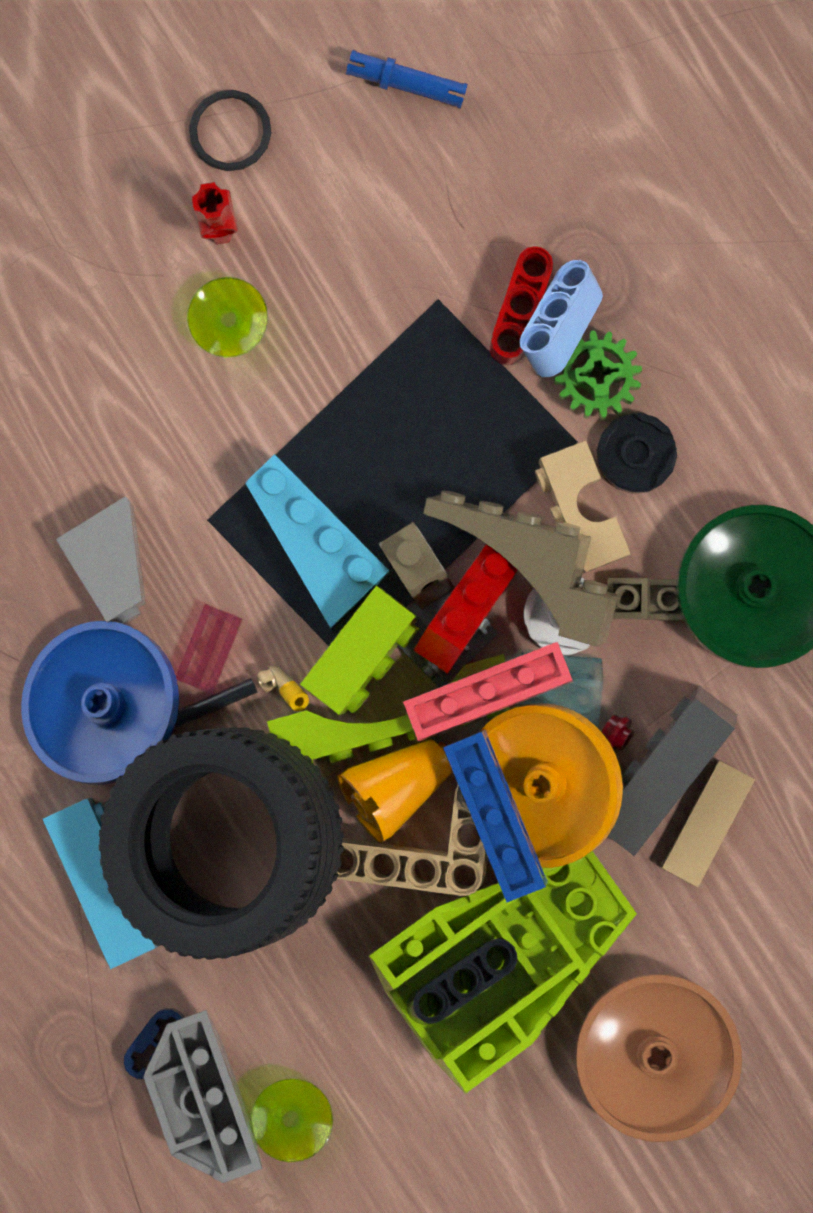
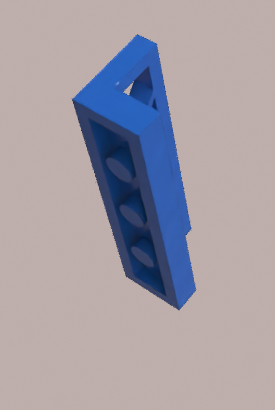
[443,730,548,902]

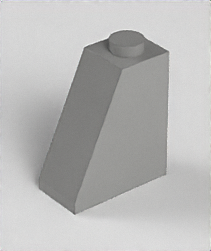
[56,496,146,625]

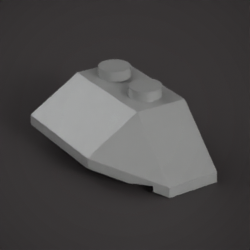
[143,1010,263,1183]

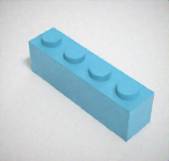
[43,798,158,969]

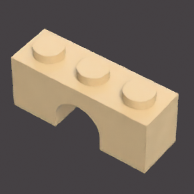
[535,441,631,574]

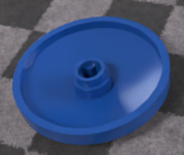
[21,621,179,785]

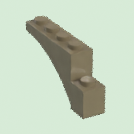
[423,491,618,647]

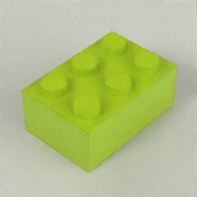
[300,586,420,715]

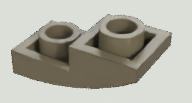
[607,578,684,621]

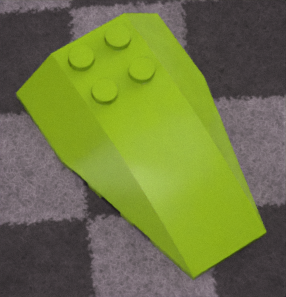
[369,851,637,1094]

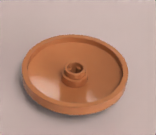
[575,974,742,1142]

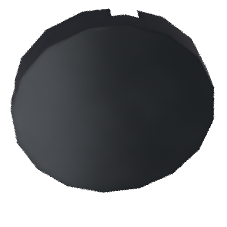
[596,413,677,494]

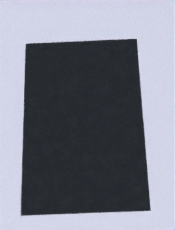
[207,299,578,646]

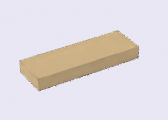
[661,760,755,887]

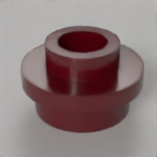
[601,714,634,751]

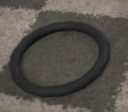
[189,90,272,171]

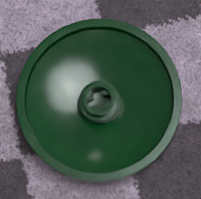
[676,505,813,669]

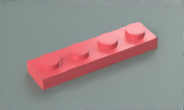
[403,642,573,741]

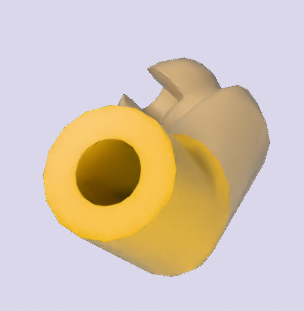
[257,666,309,711]

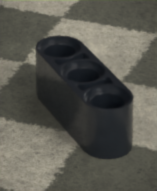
[407,939,517,1025]

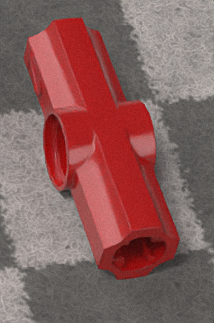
[192,182,238,245]

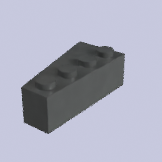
[608,685,738,856]

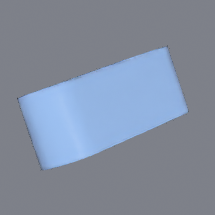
[520,260,603,377]

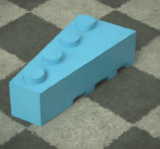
[245,454,389,630]

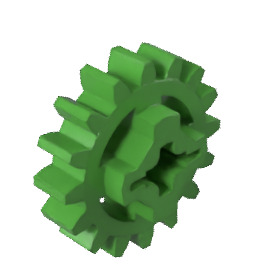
[554,331,642,420]

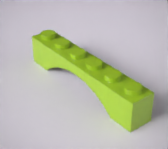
[267,654,510,764]

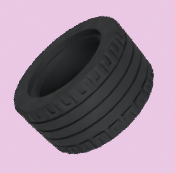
[98,727,344,960]

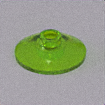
[187,277,268,358]
[250,1078,333,1162]

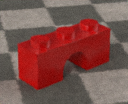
[414,544,518,673]

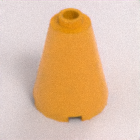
[337,739,452,842]

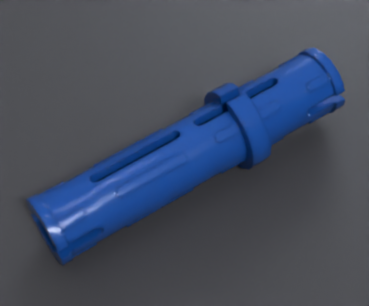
[346,50,468,109]

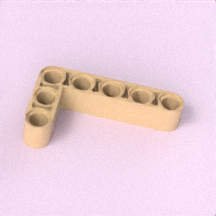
[337,785,488,896]

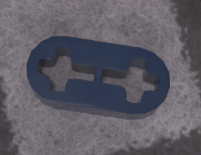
[124,1008,185,1079]

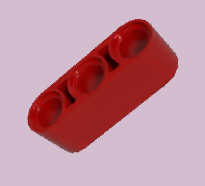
[490,246,553,365]

